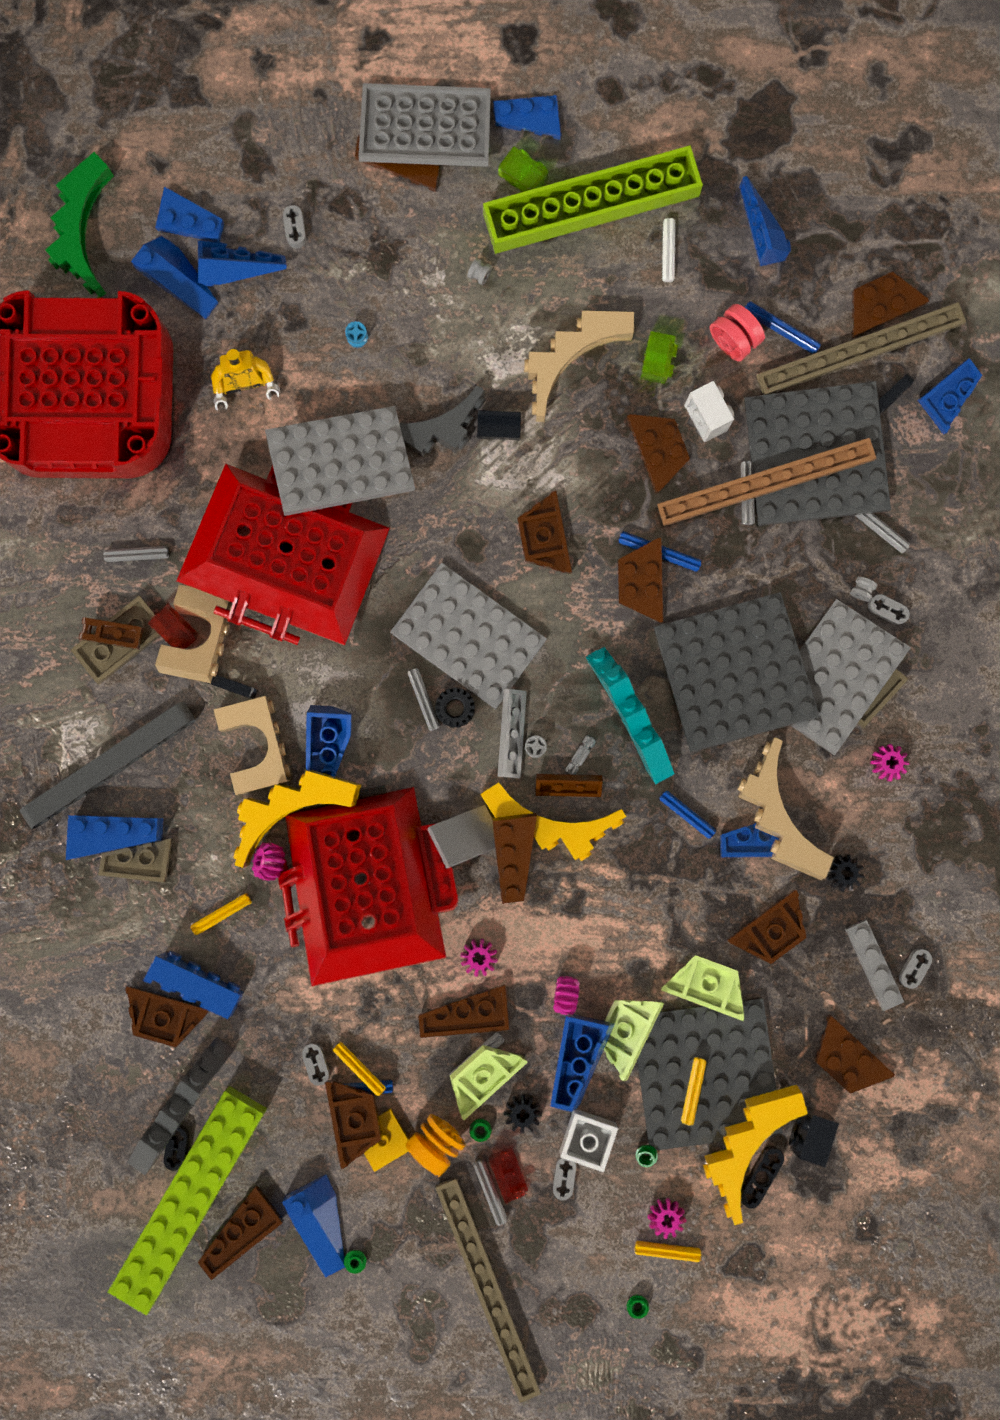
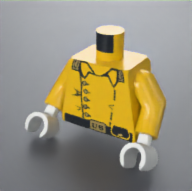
[211,349,280,410]

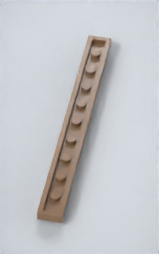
[657,438,876,526]

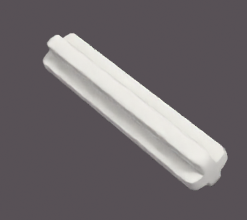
[662,218,675,282]

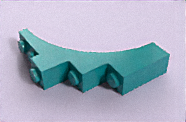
[586,647,675,784]

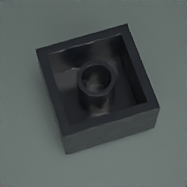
[789,1106,840,1168]

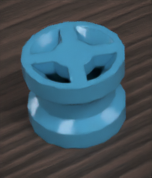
[345,321,368,348]

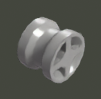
[467,258,492,285]
[850,576,878,602]
[525,735,547,758]

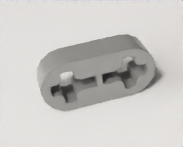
[283,205,306,249]
[868,594,910,625]
[898,948,932,989]
[302,1042,330,1086]
[553,1157,576,1200]

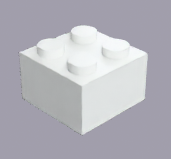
[685,381,734,443]
[559,1109,618,1172]

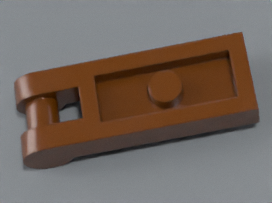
[78,617,144,650]

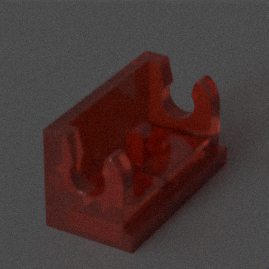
[148,602,199,649]
[489,1147,528,1204]

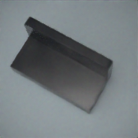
[477,410,521,440]

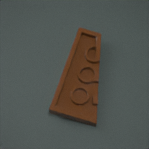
[355,135,440,192]
[492,813,537,904]
[418,984,509,1038]
[197,1185,284,1280]

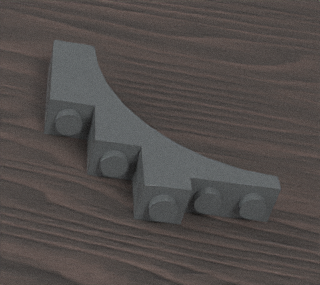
[354,386,485,457]
[127,1037,235,1175]

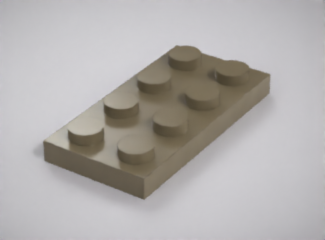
[71,595,168,685]

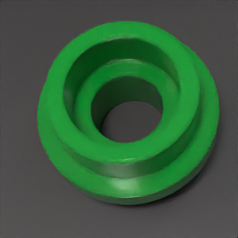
[469,1118,492,1142]
[635,1145,658,1168]
[344,1250,367,1274]
[626,1295,649,1319]

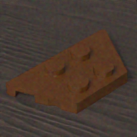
[852,272,929,338]
[627,414,690,494]
[517,491,572,574]
[618,538,663,622]
[727,889,807,964]
[125,985,209,1048]
[815,1015,895,1094]
[325,1080,382,1169]

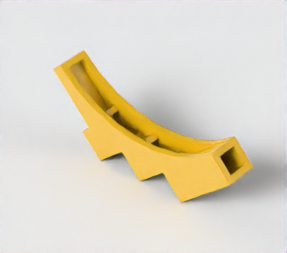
[234,770,362,868]
[480,782,627,861]
[703,1085,808,1225]

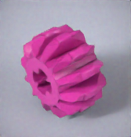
[870,744,909,782]
[252,842,285,881]
[460,938,498,977]
[553,976,579,1015]
[647,1198,686,1239]

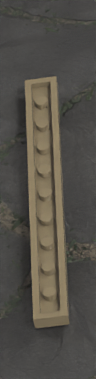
[756,302,966,395]
[435,1177,541,1403]

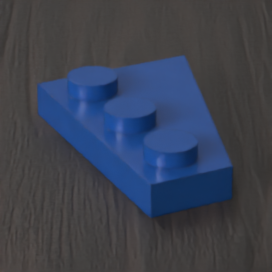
[493,95,561,140]
[155,187,224,242]
[918,358,982,434]
[720,823,779,858]

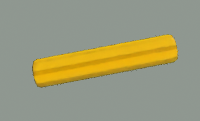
[190,893,252,935]
[333,1042,386,1096]
[681,1057,707,1125]
[634,1241,701,1262]

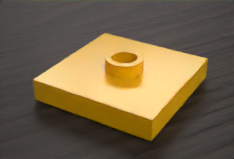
[364,1108,409,1172]

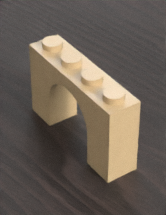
[155,585,233,683]
[214,696,292,795]

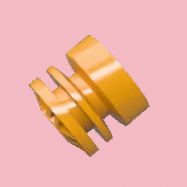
[406,1114,466,1176]

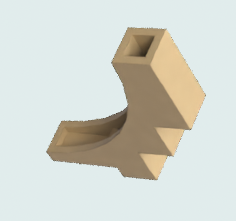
[524,311,634,422]
[737,737,834,880]

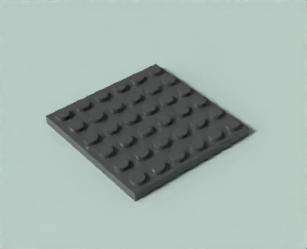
[744,381,891,526]
[654,592,820,753]
[637,997,783,1150]

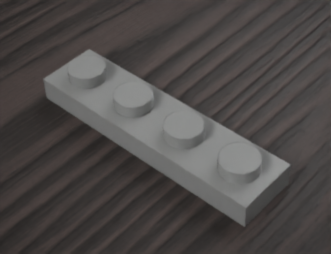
[497,689,527,778]
[845,920,904,1011]

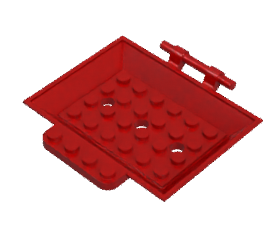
[176,463,390,646]
[278,787,458,986]

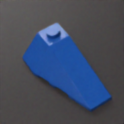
[198,241,287,286]
[306,705,352,777]

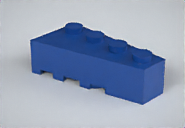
[66,815,164,860]
[143,951,244,1019]
[550,1014,615,1112]

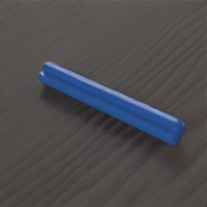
[745,301,821,354]
[618,531,702,571]

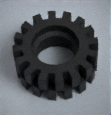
[435,687,475,728]

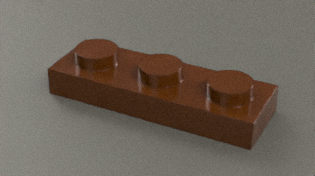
[535,774,603,797]

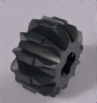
[826,854,864,892]
[504,1094,542,1134]

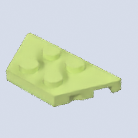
[661,955,745,1021]
[604,1000,664,1081]
[450,1045,528,1120]

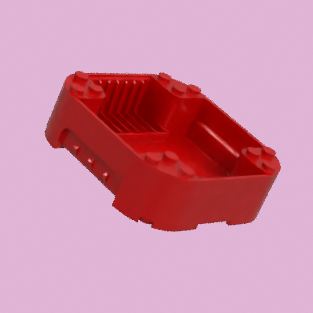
[0,290,173,479]

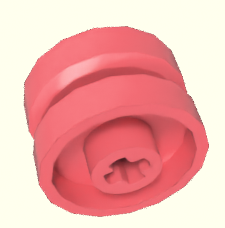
[709,304,765,361]

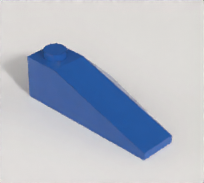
[739,176,791,267]
[131,236,219,319]
[282,1174,345,1278]

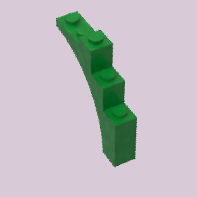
[45,152,114,297]

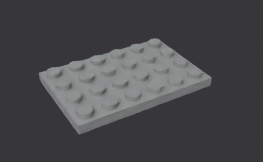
[359,83,491,167]
[265,406,415,516]
[390,563,547,710]
[791,599,911,756]

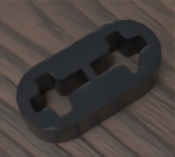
[163,1125,189,1171]

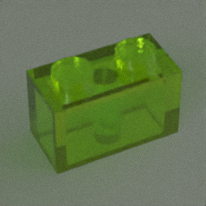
[498,146,548,192]
[640,331,678,384]

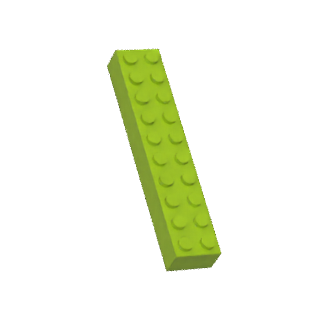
[483,145,703,254]
[108,1086,268,1316]

